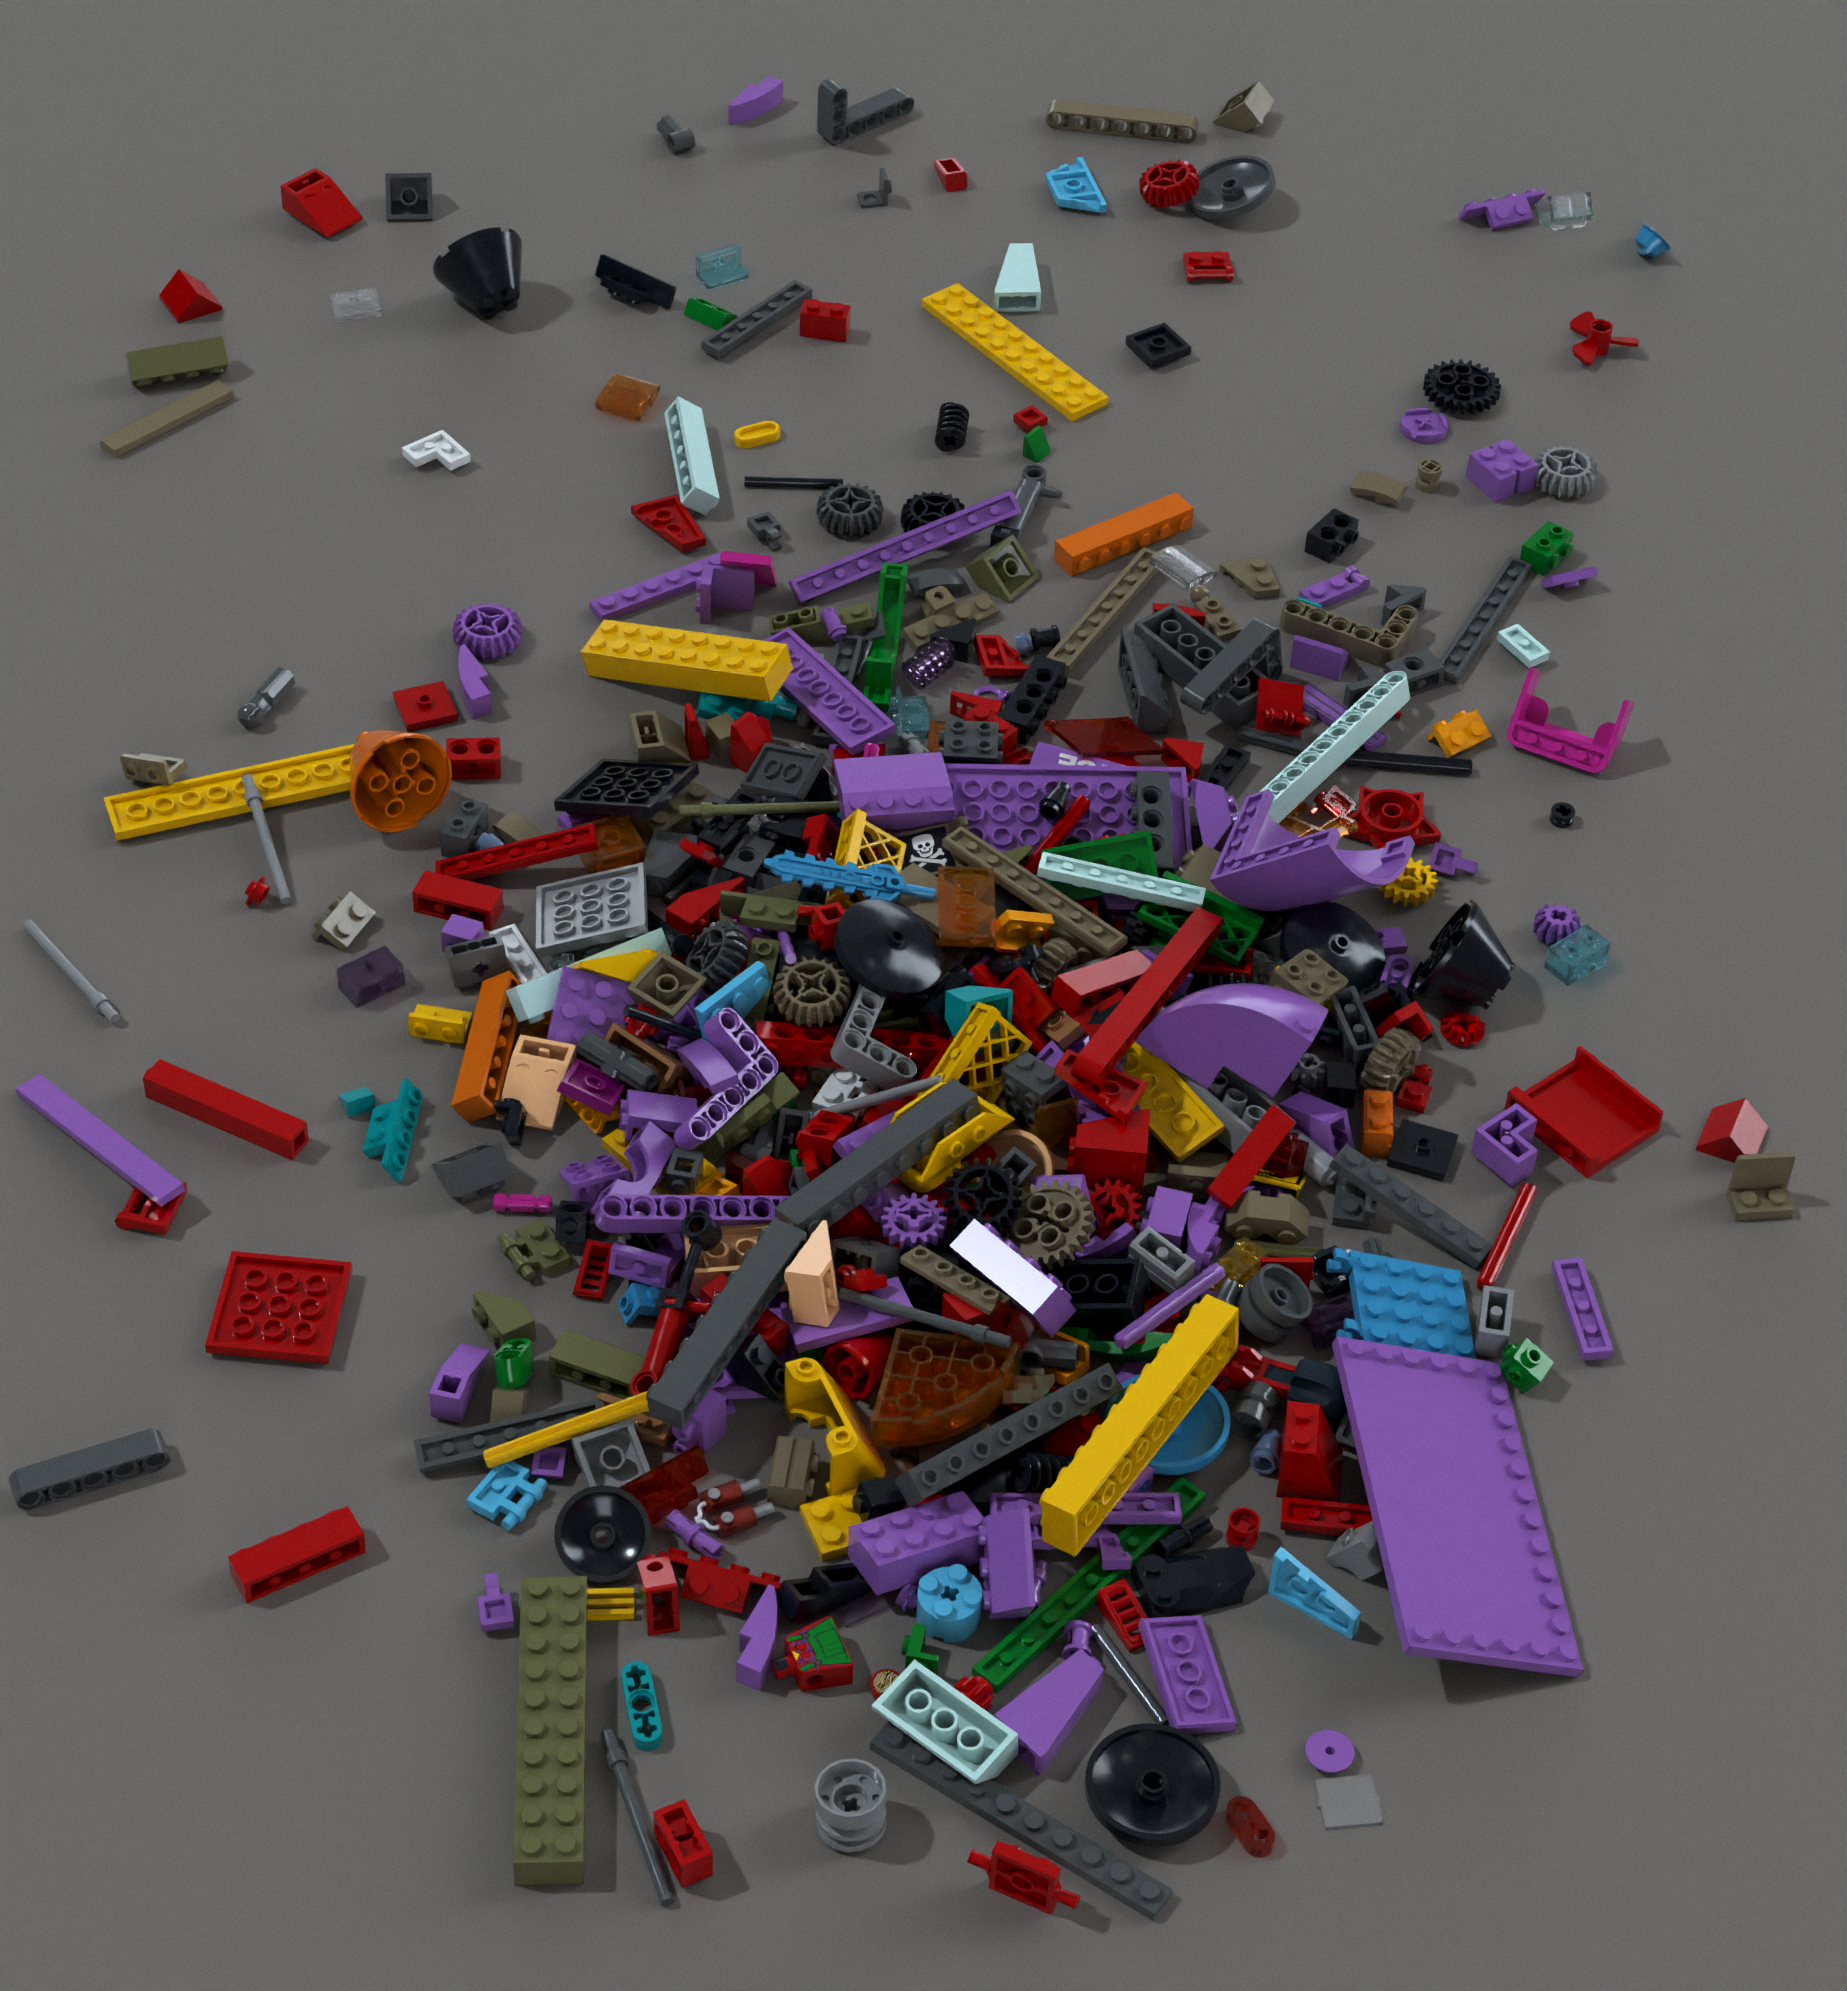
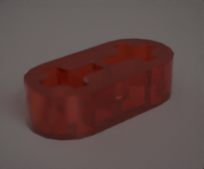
[1226,1796,1275,1858]

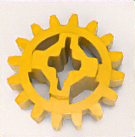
[1378,857,1438,907]

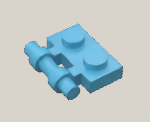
[466,1461,548,1531]

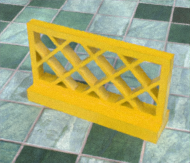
[825,808,907,909]
[916,1002,1033,1104]

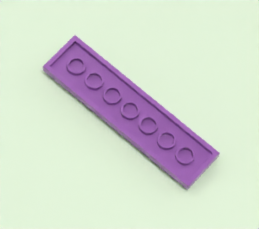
[763,627,897,756]

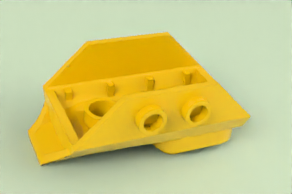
[889,1082,1015,1193]

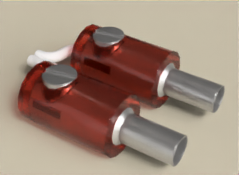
[694,1478,775,1539]

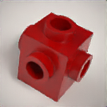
[808,902,845,951]

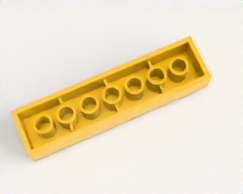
[581,619,793,702]

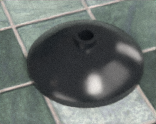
[554,1485,652,1583]

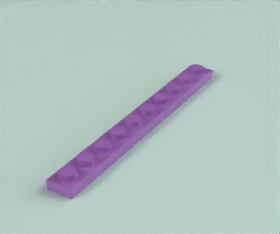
[788,490,1022,605]

